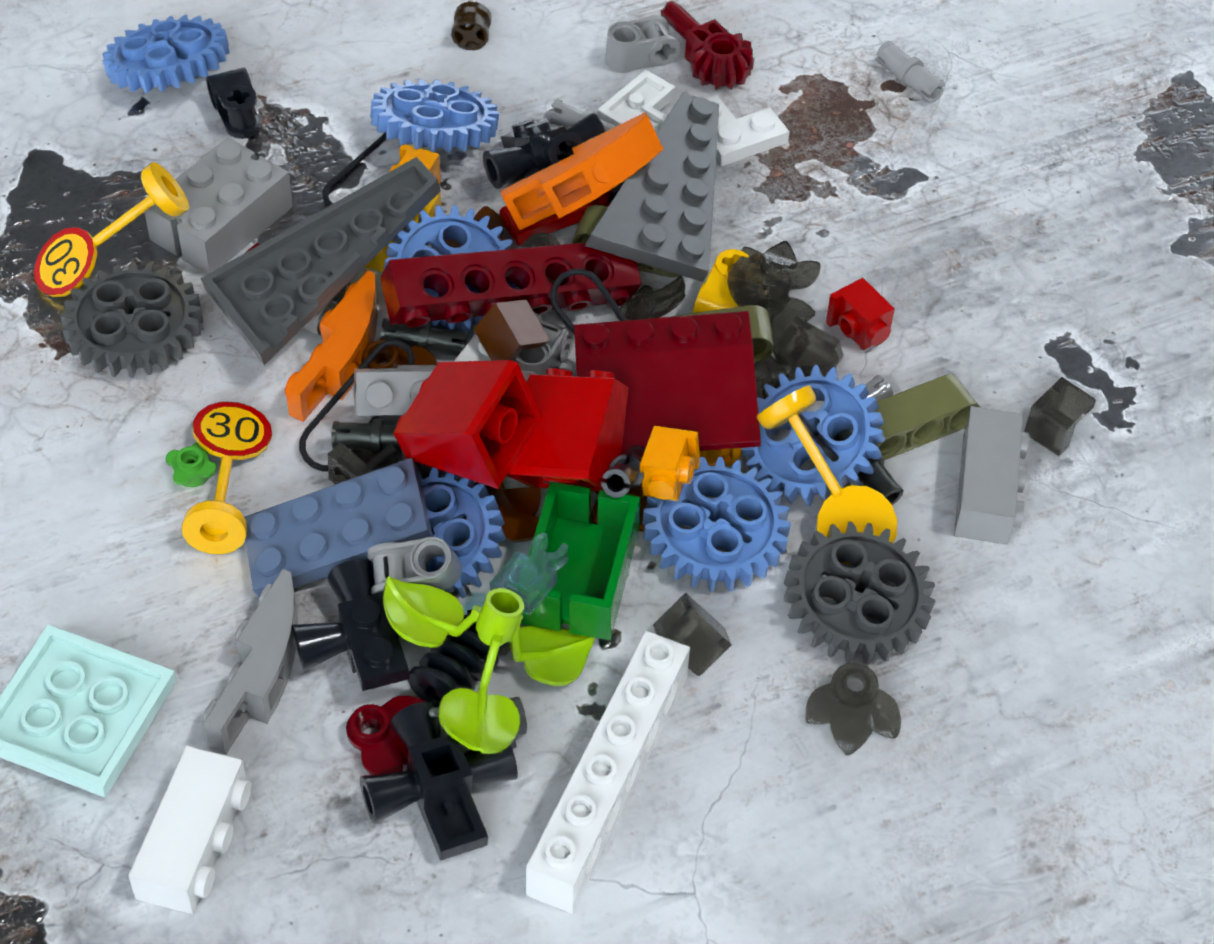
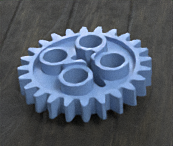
[102,15,230,93]
[370,79,499,152]
[383,205,518,335]
[741,365,885,506]
[642,457,791,592]
[369,468,506,598]

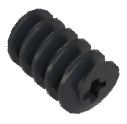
[407,609,511,707]

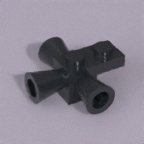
[483,113,605,189]
[292,560,409,691]
[360,702,518,861]

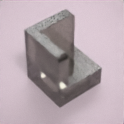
[773,316,844,377]
[1024,377,1096,456]
[328,443,398,484]
[653,592,732,676]

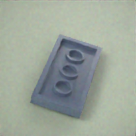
[244,458,433,598]

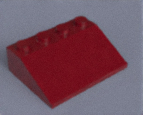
[574,311,761,454]

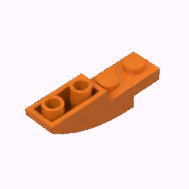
[500,112,663,230]
[285,270,378,422]

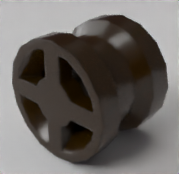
[451,1,492,50]

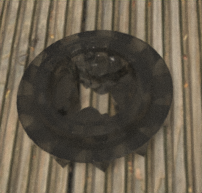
[727,253,792,317]

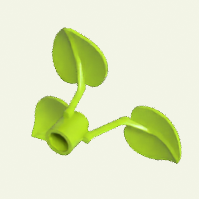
[383,576,595,754]

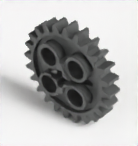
[61,261,203,378]
[783,522,935,665]

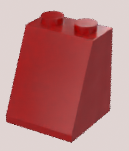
[393,360,542,489]
[506,368,629,492]

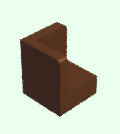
[473,299,549,361]

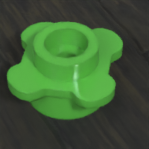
[165,443,216,487]

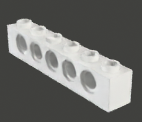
[526,631,690,914]

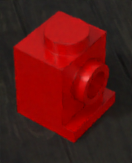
[826,277,895,350]

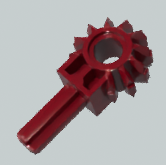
[660,1,754,90]

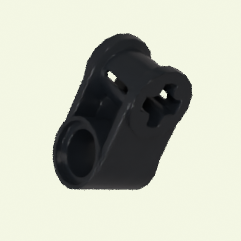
[206,67,261,139]

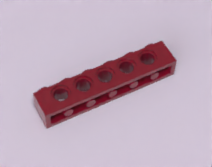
[380,243,642,328]

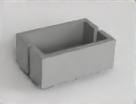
[145,137,293,274]

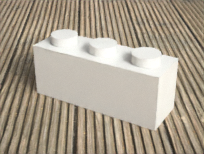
[128,746,251,914]

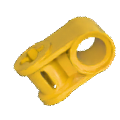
[692,249,753,313]

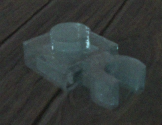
[490,532,568,615]

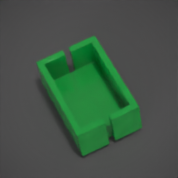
[518,481,640,640]

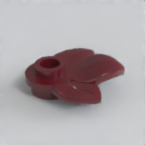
[346,696,426,775]

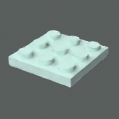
[0,625,177,798]

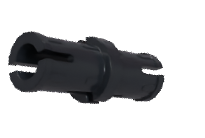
[601,445,646,498]

